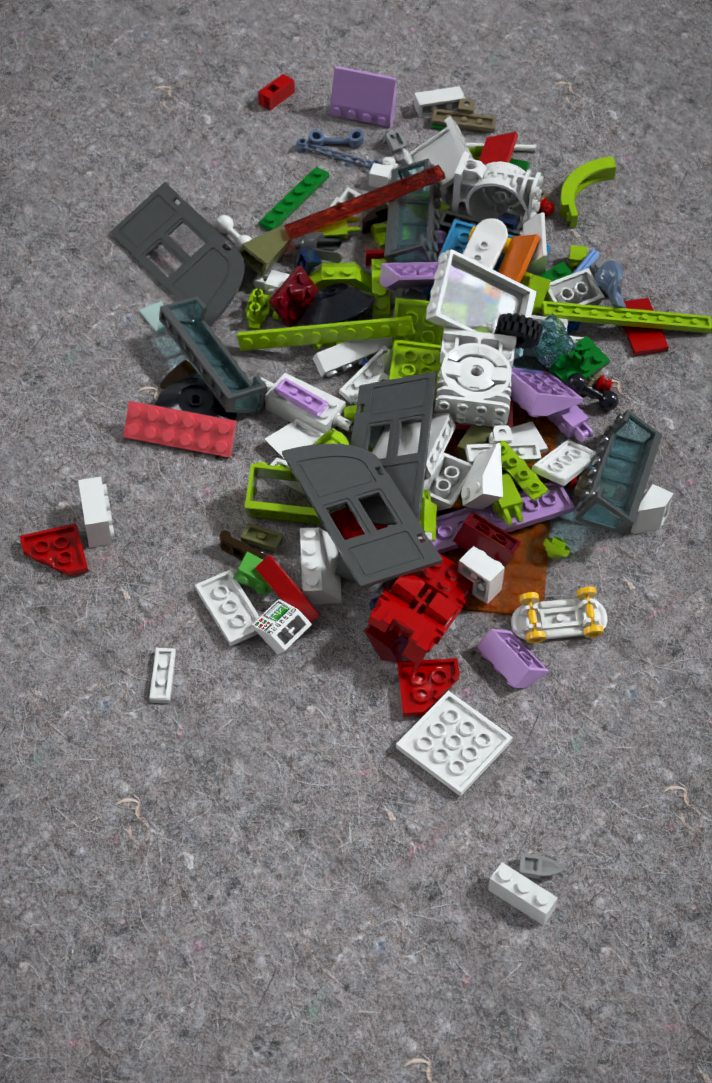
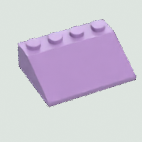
[330,66,397,128]
[380,262,465,290]
[511,367,584,417]

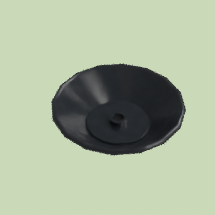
[300,283,375,326]
[155,377,237,420]

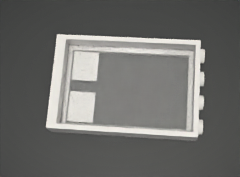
[426,249,536,359]

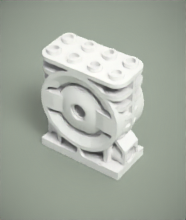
[452,152,544,231]
[434,327,517,427]

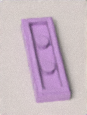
[274,378,329,418]

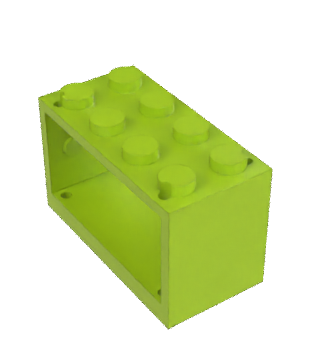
[245,462,323,525]

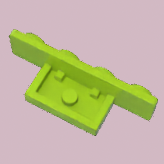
[499,441,548,501]

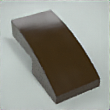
[362,203,389,235]
[160,359,198,389]

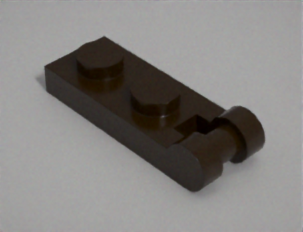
[219,531,266,561]

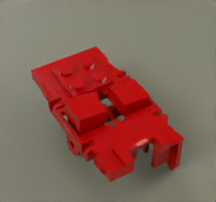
[367,554,473,673]

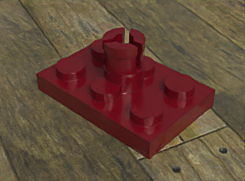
[268,266,319,327]

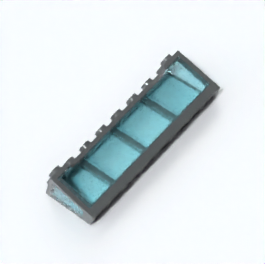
[384,158,442,263]
[159,296,267,414]
[574,410,662,534]

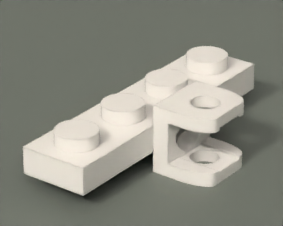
[338,346,390,404]
[465,425,541,464]

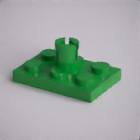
[546,336,610,385]

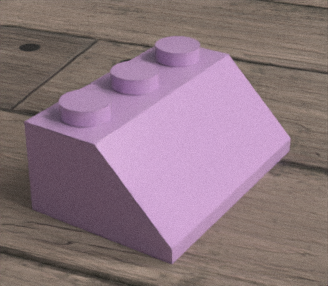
[477,629,549,688]

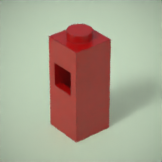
[258,74,295,111]

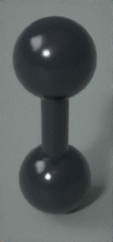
[566,373,619,411]

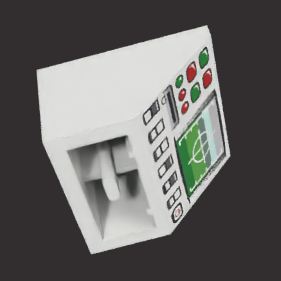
[251,599,312,655]

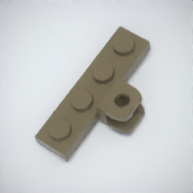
[432,99,497,133]

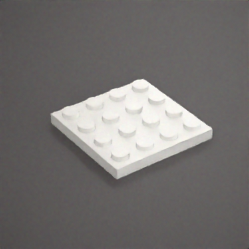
[396,691,513,797]

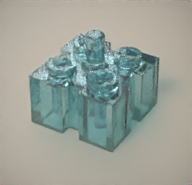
[533,313,577,368]

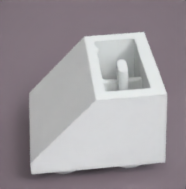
[631,484,673,534]

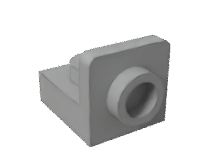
[382,129,408,153]

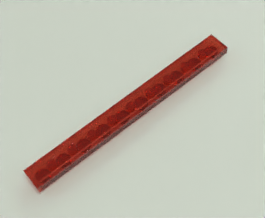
[284,164,446,240]

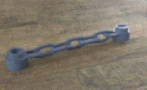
[296,138,382,171]

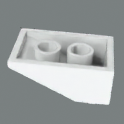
[461,443,503,510]

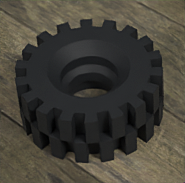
[494,313,543,350]

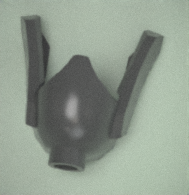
[295,232,343,263]

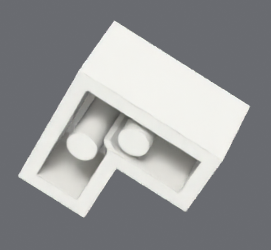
[458,546,505,604]

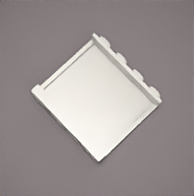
[402,116,473,195]
[372,413,456,477]

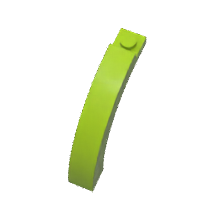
[559,156,616,228]

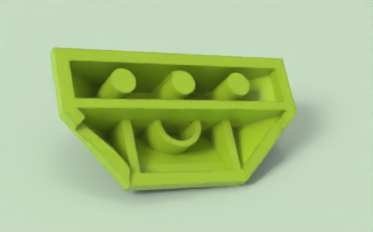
[309,262,372,292]

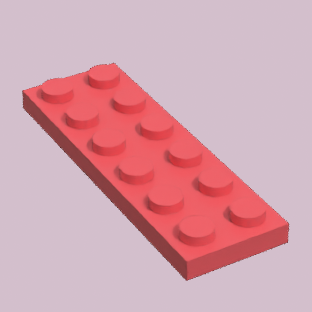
[123,401,237,457]

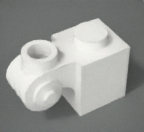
[369,157,399,190]

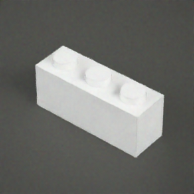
[414,86,465,117]
[488,863,558,926]

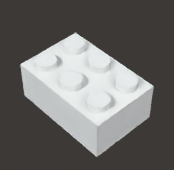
[78,477,115,548]

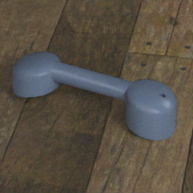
[308,129,364,148]

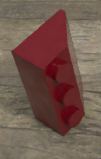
[453,511,521,567]
[364,606,421,663]

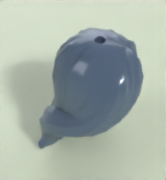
[595,260,626,308]

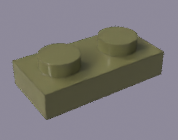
[241,523,283,553]

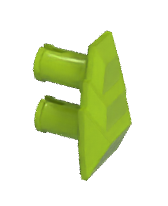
[245,288,271,329]

